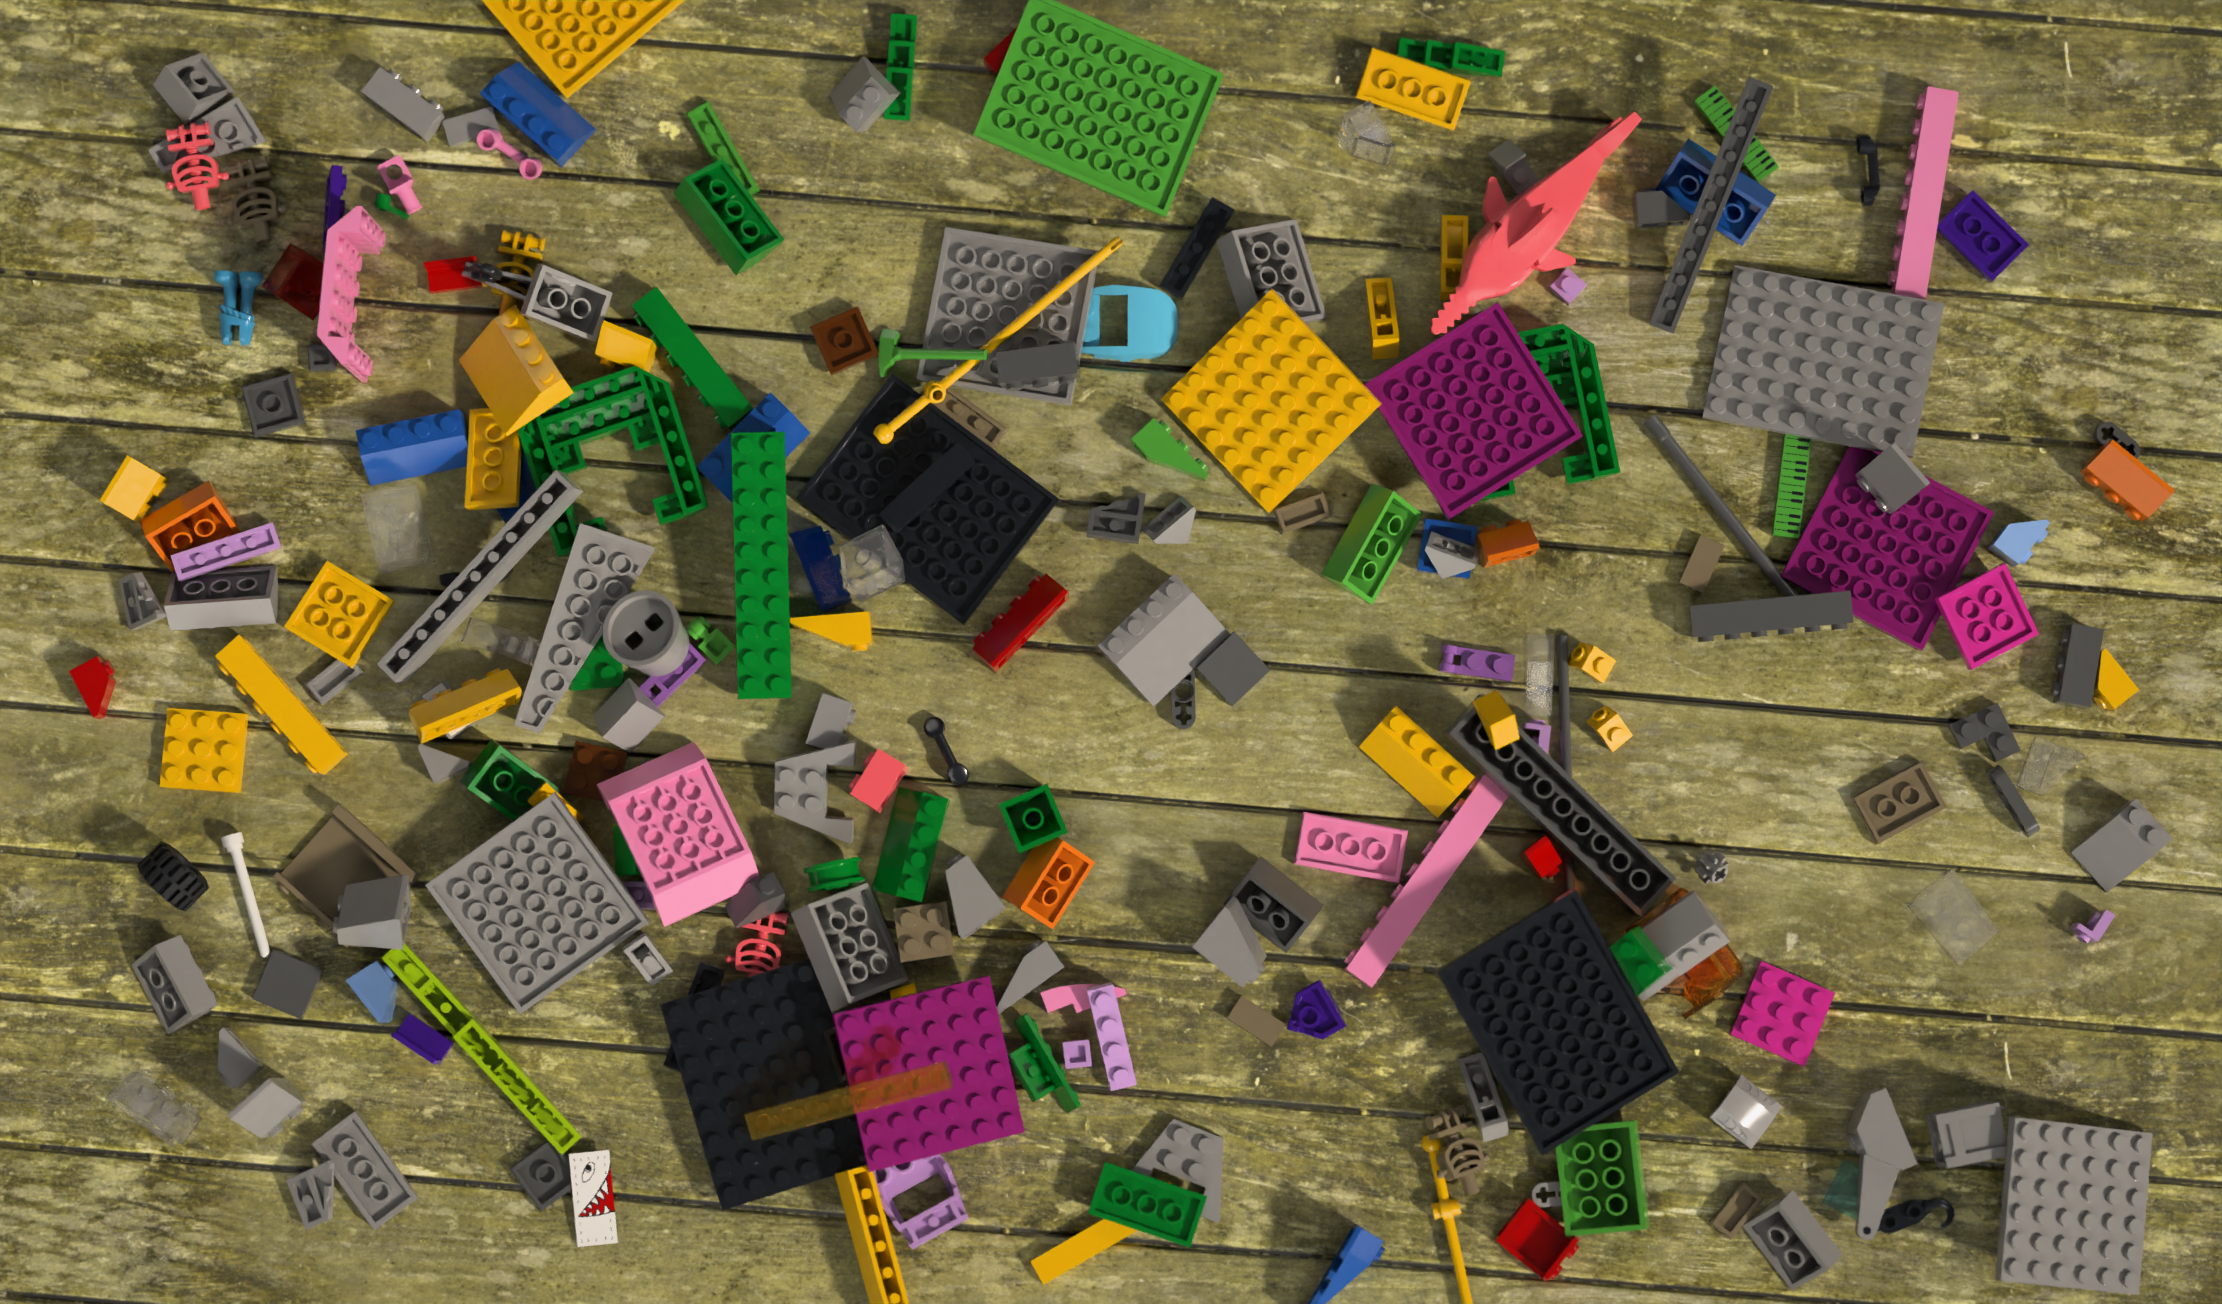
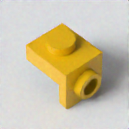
[1568,642,1616,684]
[1586,705,1633,752]

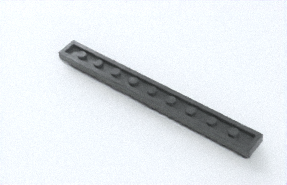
[1649,77,1774,334]

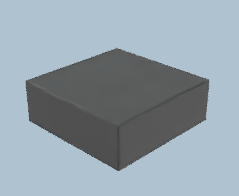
[308,344,337,372]

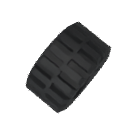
[137,842,209,911]

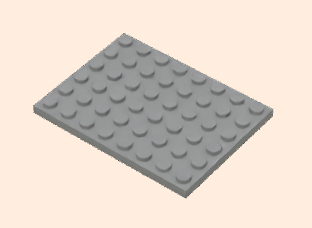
[1703,265,1945,458]

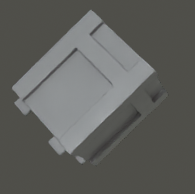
[1924,1101,2007,1169]

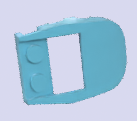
[1081,285,1178,362]

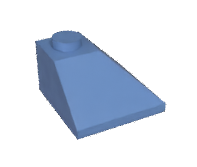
[346,961,398,1023]

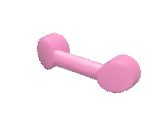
[477,129,542,180]

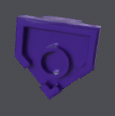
[1287,979,1347,1040]

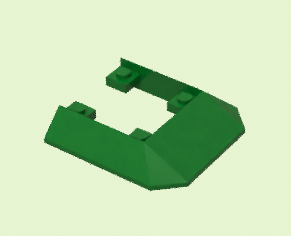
[1478,324,1620,502]
[518,366,709,557]

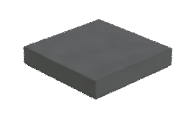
[241,373,307,438]
[1195,631,1270,706]
[252,950,324,1019]
[510,1140,572,1212]

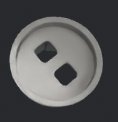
[603,590,689,676]

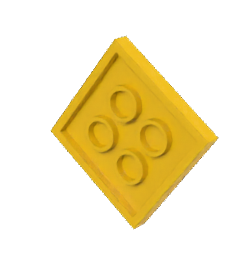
[284,561,395,669]
[159,708,249,793]

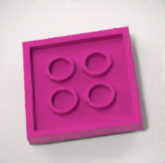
[1934,563,2039,670]
[1729,961,1835,1067]

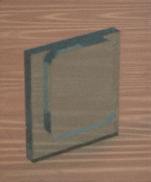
[1822,1160,1859,1220]

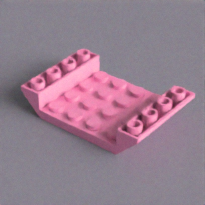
[317,206,385,383]
[597,742,760,927]

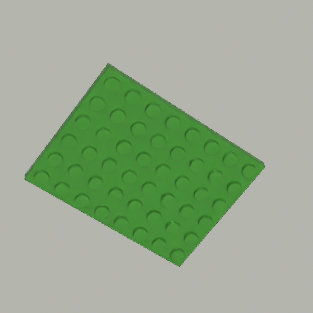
[973,0,1224,218]

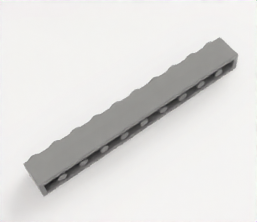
[377,470,583,684]

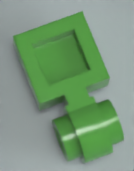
[686,615,736,665]

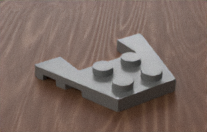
[774,740,856,844]
[1132,1119,1223,1223]

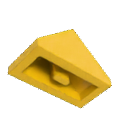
[1472,690,1520,750]

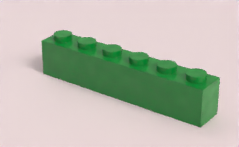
[632,286,754,431]

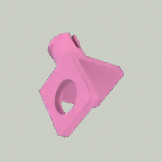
[377,155,422,215]

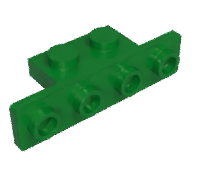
[1008,1013,1081,1113]

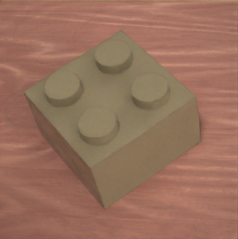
[893,901,955,963]

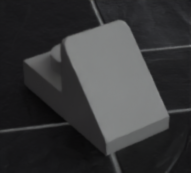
[1487,139,1539,196]
[622,933,673,986]

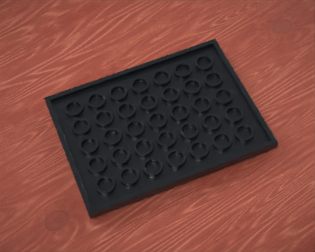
[796,374,1060,625]
[1435,888,1680,1155]
[660,958,867,1211]

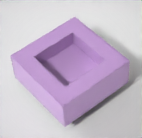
[1549,267,1587,305]
[1063,1039,1092,1069]

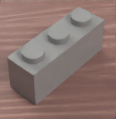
[361,67,446,143]

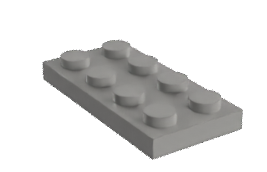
[311,1111,419,1230]

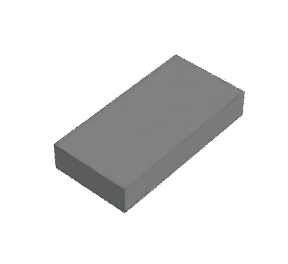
[442,106,501,147]
[305,659,364,706]

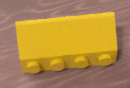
[409,668,522,744]
[1359,706,1475,818]

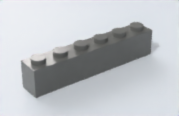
[1689,591,1854,642]

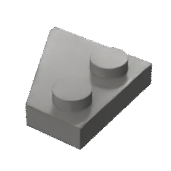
[286,1160,334,1230]

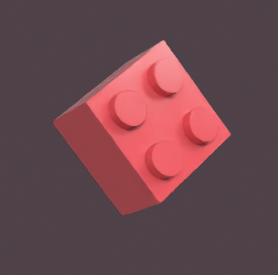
[849,748,908,814]

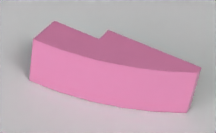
[1040,984,1126,1013]

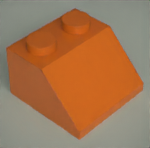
[1476,519,1540,568]

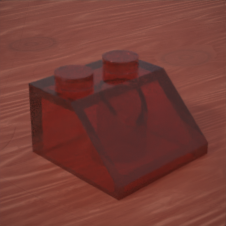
[261,243,324,321]

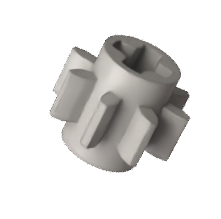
[1695,851,1729,884]

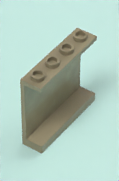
[274,804,422,947]

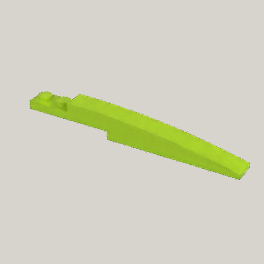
[382,942,582,1155]

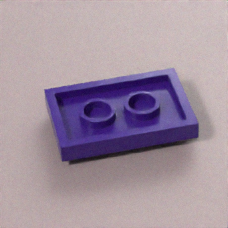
[322,165,347,253]
[1937,190,2029,283]

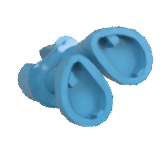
[213,271,263,346]

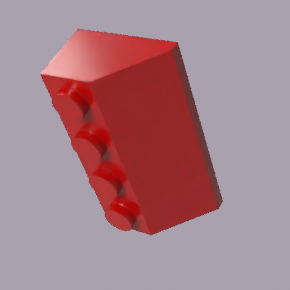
[972,573,1069,673]

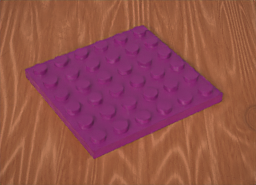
[1364,302,1583,520]
[1781,446,1994,652]
[832,975,1025,1172]

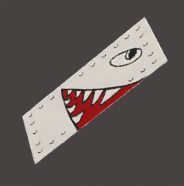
[569,1150,618,1247]

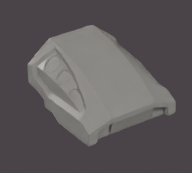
[1709,1074,1782,1149]

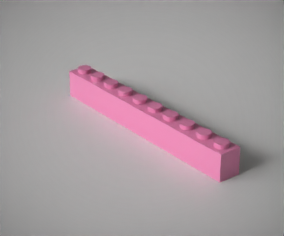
[1888,86,1959,300]
[1344,774,1508,988]

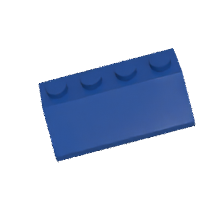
[480,62,596,168]
[1655,138,1776,246]
[697,392,810,503]
[356,409,468,486]

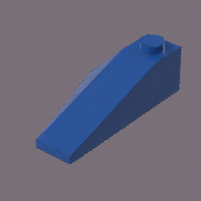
[1308,1223,1385,1304]

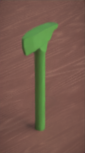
[878,329,988,379]

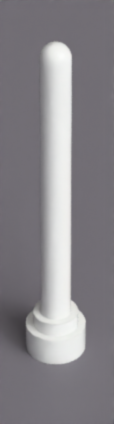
[221,832,271,958]

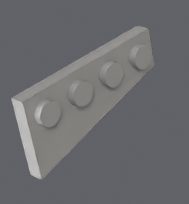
[148,96,267,173]

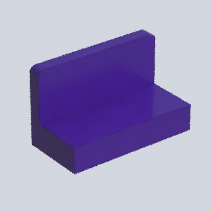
[391,1013,455,1065]

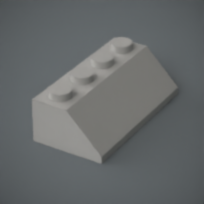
[164,566,279,630]
[1639,890,1730,1001]

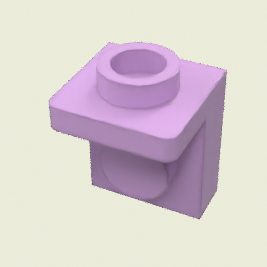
[1522,719,1551,754]
[2070,909,2115,944]

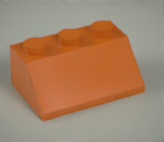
[2080,440,2175,522]
[140,480,241,573]
[1002,837,1095,930]

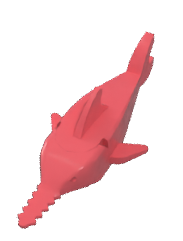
[1430,112,1642,335]

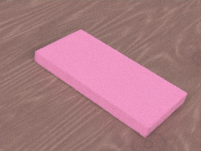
[1294,812,1408,883]

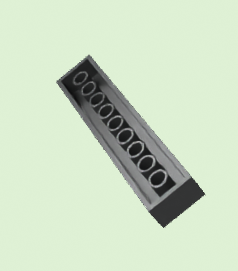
[1443,694,1676,917]

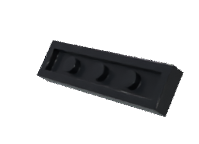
[1159,197,1235,300]

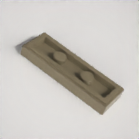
[932,387,1008,449]

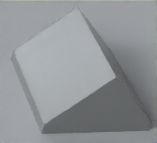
[593,678,666,753]

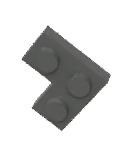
[1948,703,2021,762]

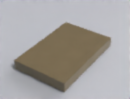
[1850,761,1947,845]

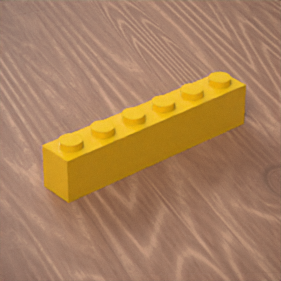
[215,635,349,775]
[835,1165,909,1304]

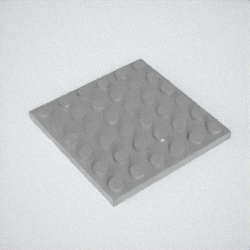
[917,227,1098,406]
[425,792,650,1014]
[1995,1117,2153,1295]

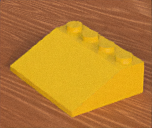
[459,305,574,436]

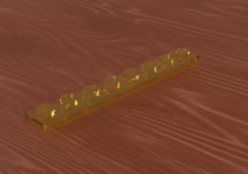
[745,1060,954,1140]

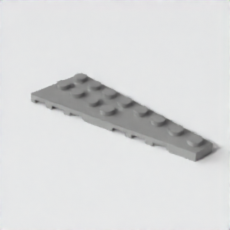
[514,523,655,733]

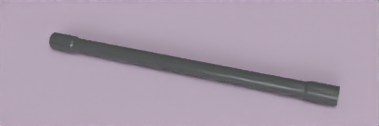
[1644,414,1799,597]

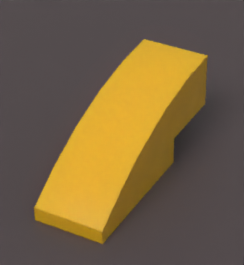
[1439,215,1468,300]

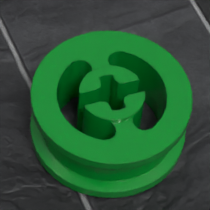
[803,857,865,893]

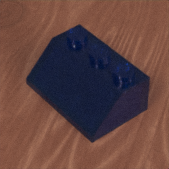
[790,525,855,613]

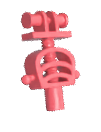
[166,121,229,210]
[725,912,789,978]

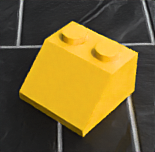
[595,320,659,372]
[99,455,167,523]

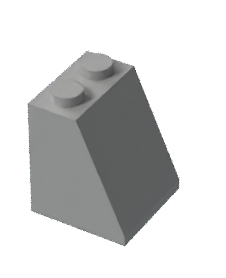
[945,854,1007,940]
[333,875,412,950]
[1193,896,1267,988]

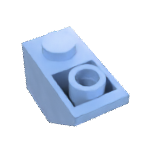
[1988,520,2050,567]

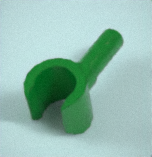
[375,193,410,220]

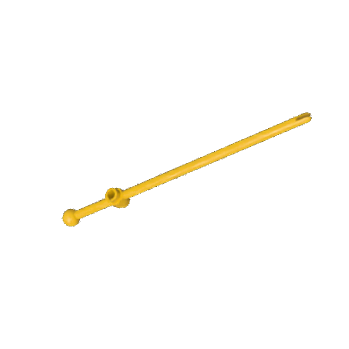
[873,237,1123,444]
[1421,1134,1473,1304]

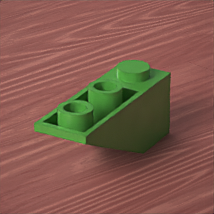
[1131,418,1208,481]

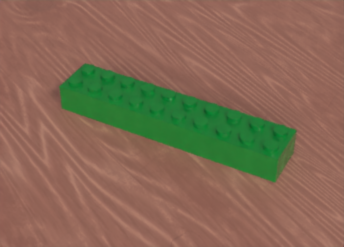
[730,432,792,699]

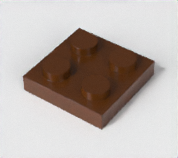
[810,306,879,376]
[563,741,629,802]

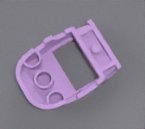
[873,1154,969,1249]

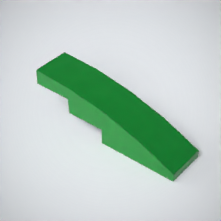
[884,13,918,121]
[1396,37,1505,78]

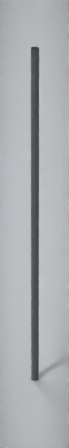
[1557,635,1575,893]

